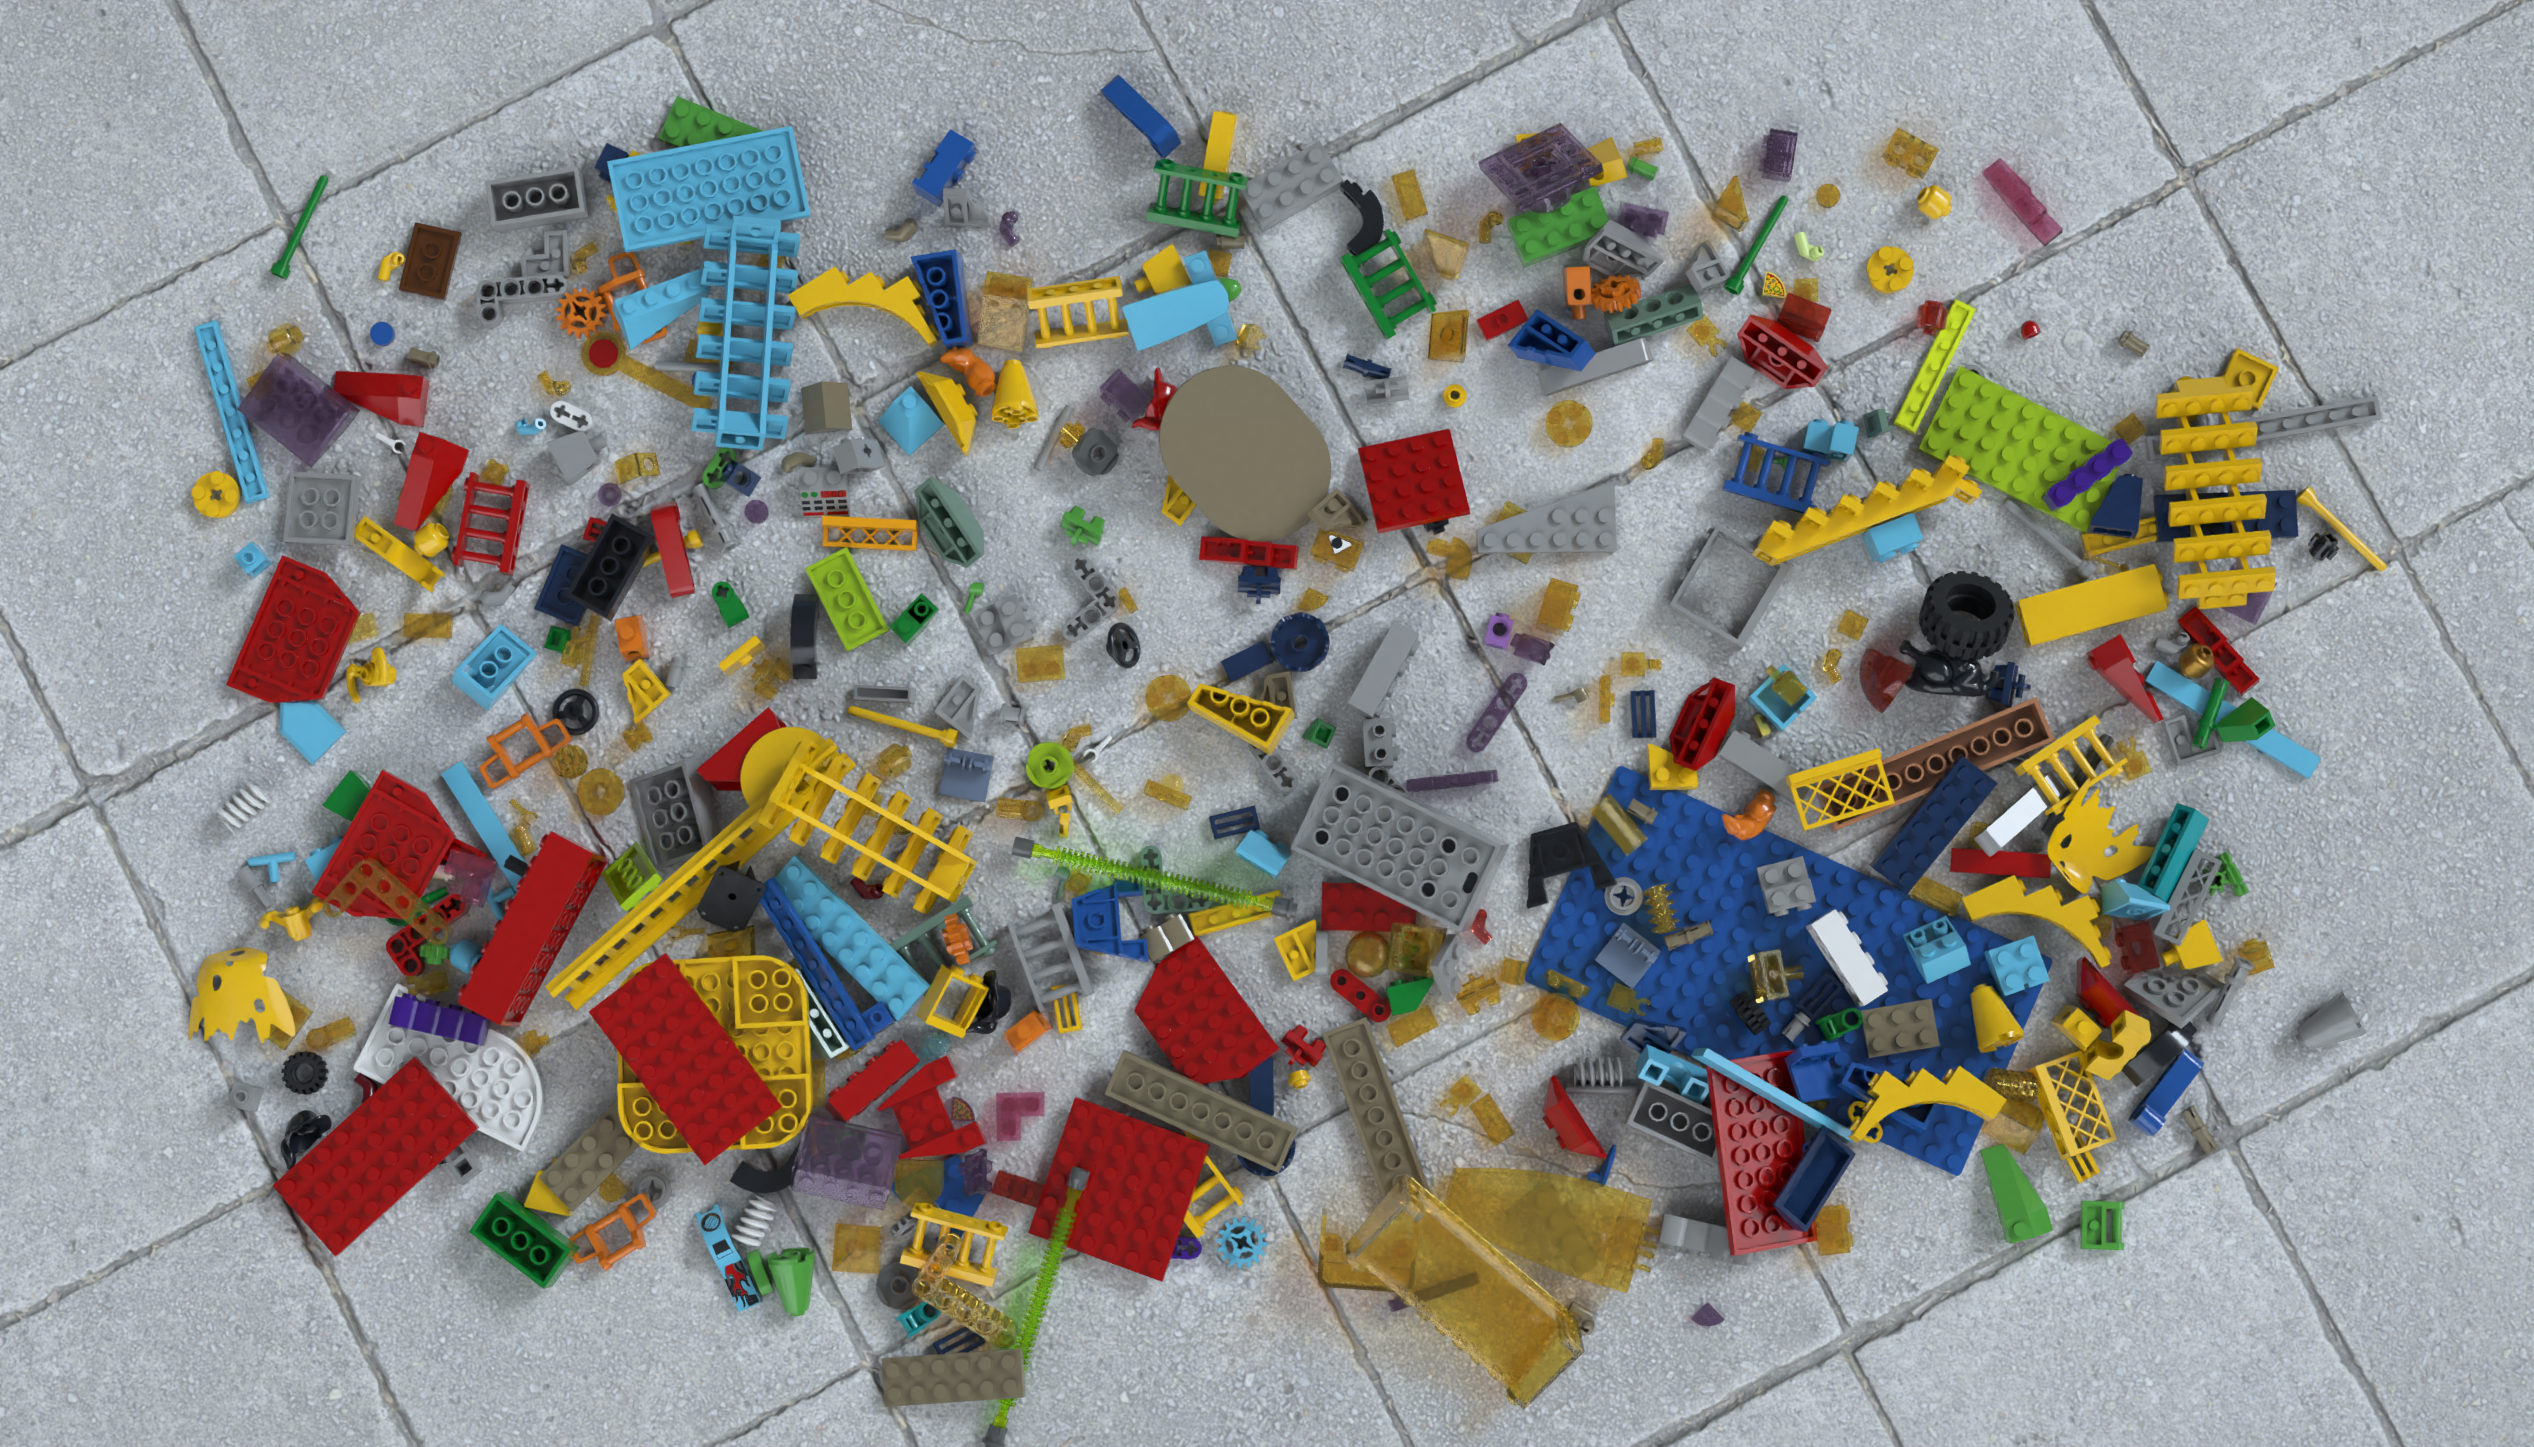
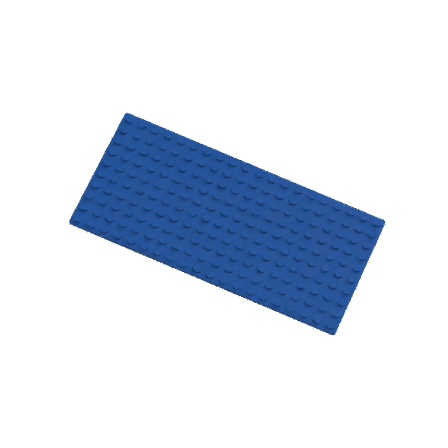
[1524,766,2053,1176]

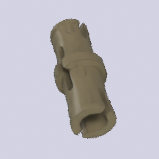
[1663,920,1713,951]
[2181,1105,2219,1155]

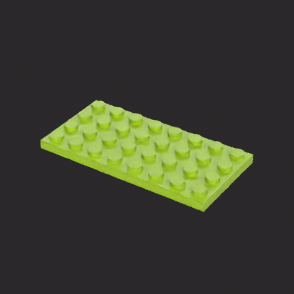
[1917,366,2121,533]

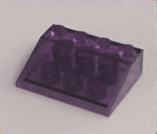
[237,352,360,467]
[790,1114,902,1210]

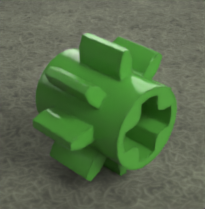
[2199,866,2229,896]
[419,940,450,965]

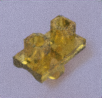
[751,657,793,701]
[1456,973,1501,1016]

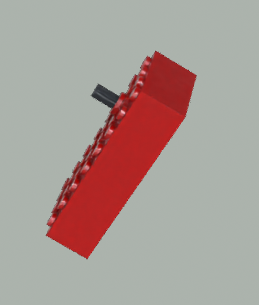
[457,831,609,1027]

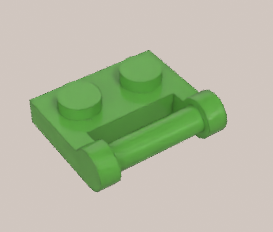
[2080,1200,2124,1250]

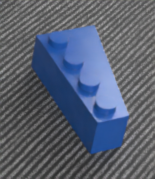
[910,249,973,349]
[1837,1062,1939,1133]

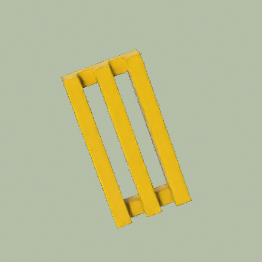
[1051,983,1083,1034]
[2065,1131,2100,1183]

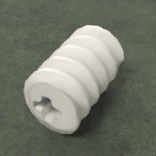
[217,782,271,833]
[731,1193,779,1246]

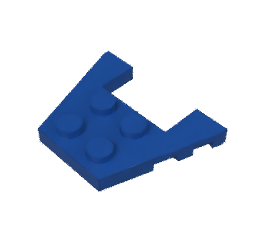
[1072,872,1149,962]
[888,1155,988,1256]

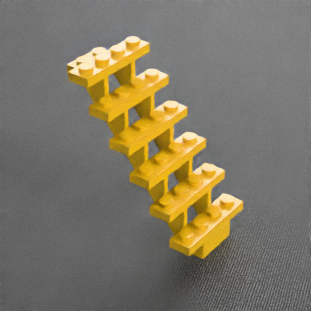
[2155,376,2276,609]
[1752,455,1982,566]
[757,737,978,915]

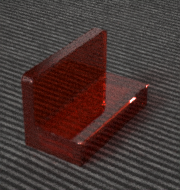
[1776,293,1832,342]

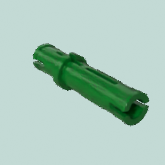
[2191,678,2230,749]

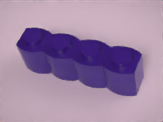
[2042,439,2133,511]
[388,993,491,1046]

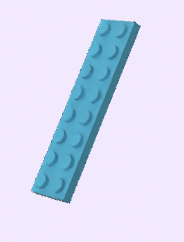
[775,855,930,1021]

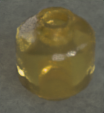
[267,323,304,358]
[876,743,913,778]

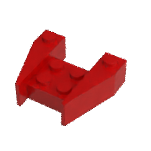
[877,1055,987,1159]

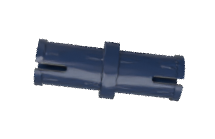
[1343,353,1392,379]

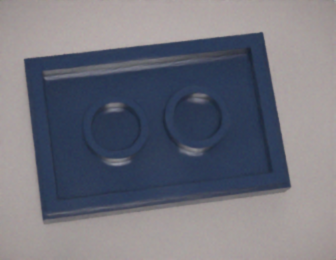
[534,544,588,627]

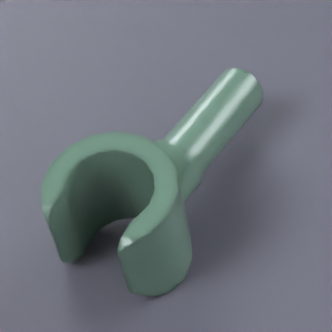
[1054,865,1071,900]

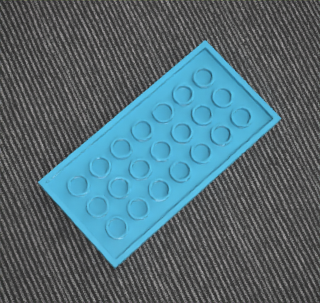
[607,126,811,253]

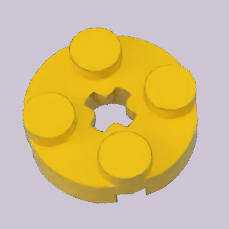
[1866,246,1914,294]
[191,471,241,519]

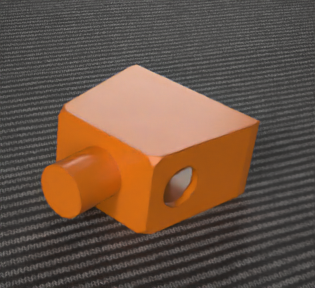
[1563,266,1591,320]
[615,614,650,662]
[1002,1009,1052,1056]

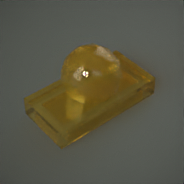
[1144,773,1192,811]

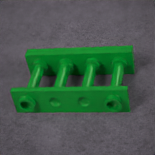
[1146,159,1249,238]
[1338,229,1437,339]

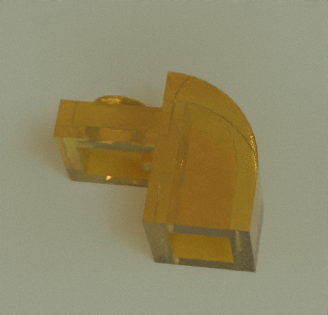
[1426,536,1472,581]

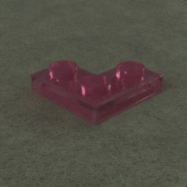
[444,849,498,908]
[996,1092,1045,1141]

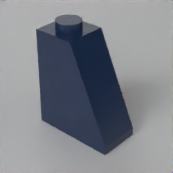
[2087,474,2143,539]

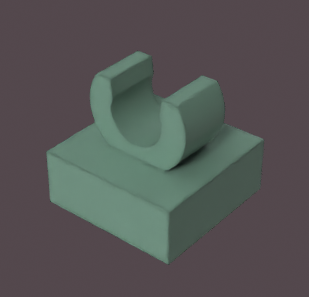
[1863,409,1893,438]

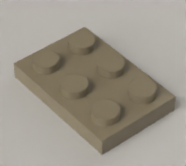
[1860,999,1940,1058]

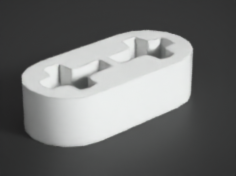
[550,401,594,433]

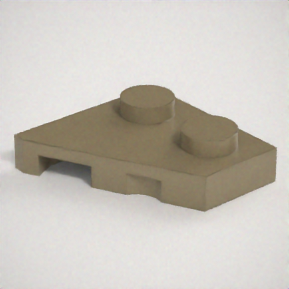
[1307,488,1369,531]
[1259,671,1298,719]

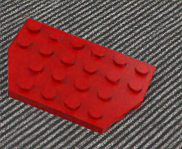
[226,555,361,704]
[312,769,456,919]
[1134,935,1280,1085]

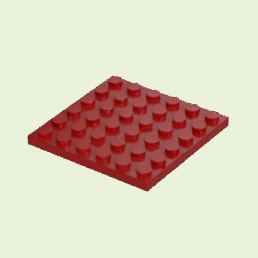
[1028,1097,1210,1282]

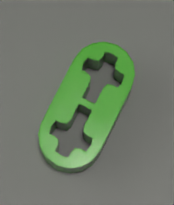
[703,447,737,489]
[746,1249,774,1296]

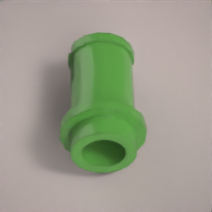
[1627,156,1658,181]

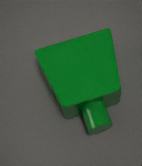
[322,770,371,822]

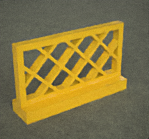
[1785,748,1895,831]
[2026,1050,2117,1160]

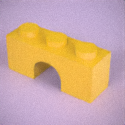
[2084,1010,2151,1081]

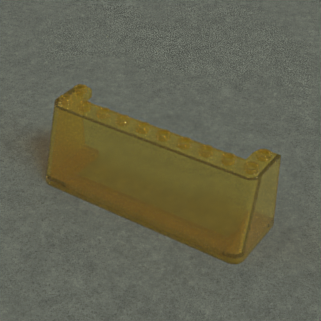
[1346,1174,1585,1410]

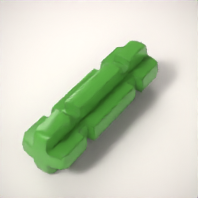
[2216,852,2249,897]

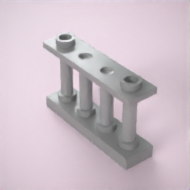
[1005,903,1095,1013]

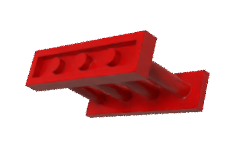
[451,472,530,576]

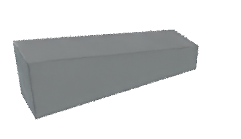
[853,685,916,704]

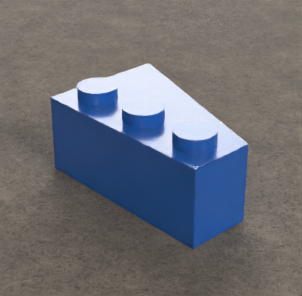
[912,129,977,207]
[1508,309,1596,372]

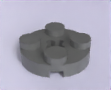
[1072,428,1119,476]
[876,1261,924,1310]

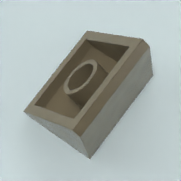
[801,381,853,435]

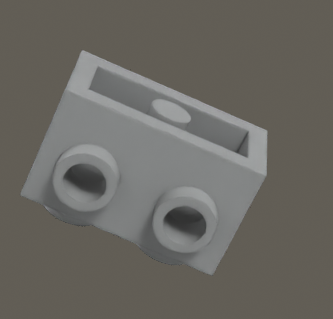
[1362,718,1398,769]

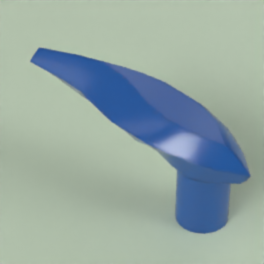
[1587,1144,1616,1189]

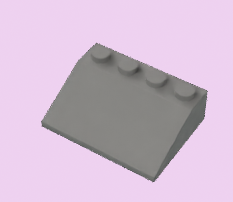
[629,759,725,870]

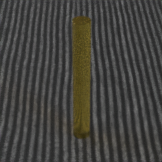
[579,615,600,686]
[1073,759,1124,815]

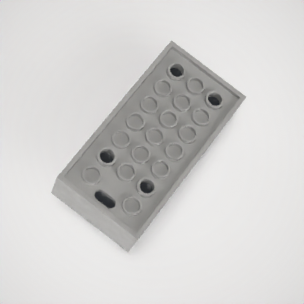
[1290,762,1510,932]

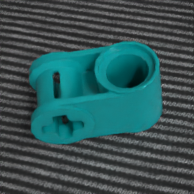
[895,1298,943,1338]

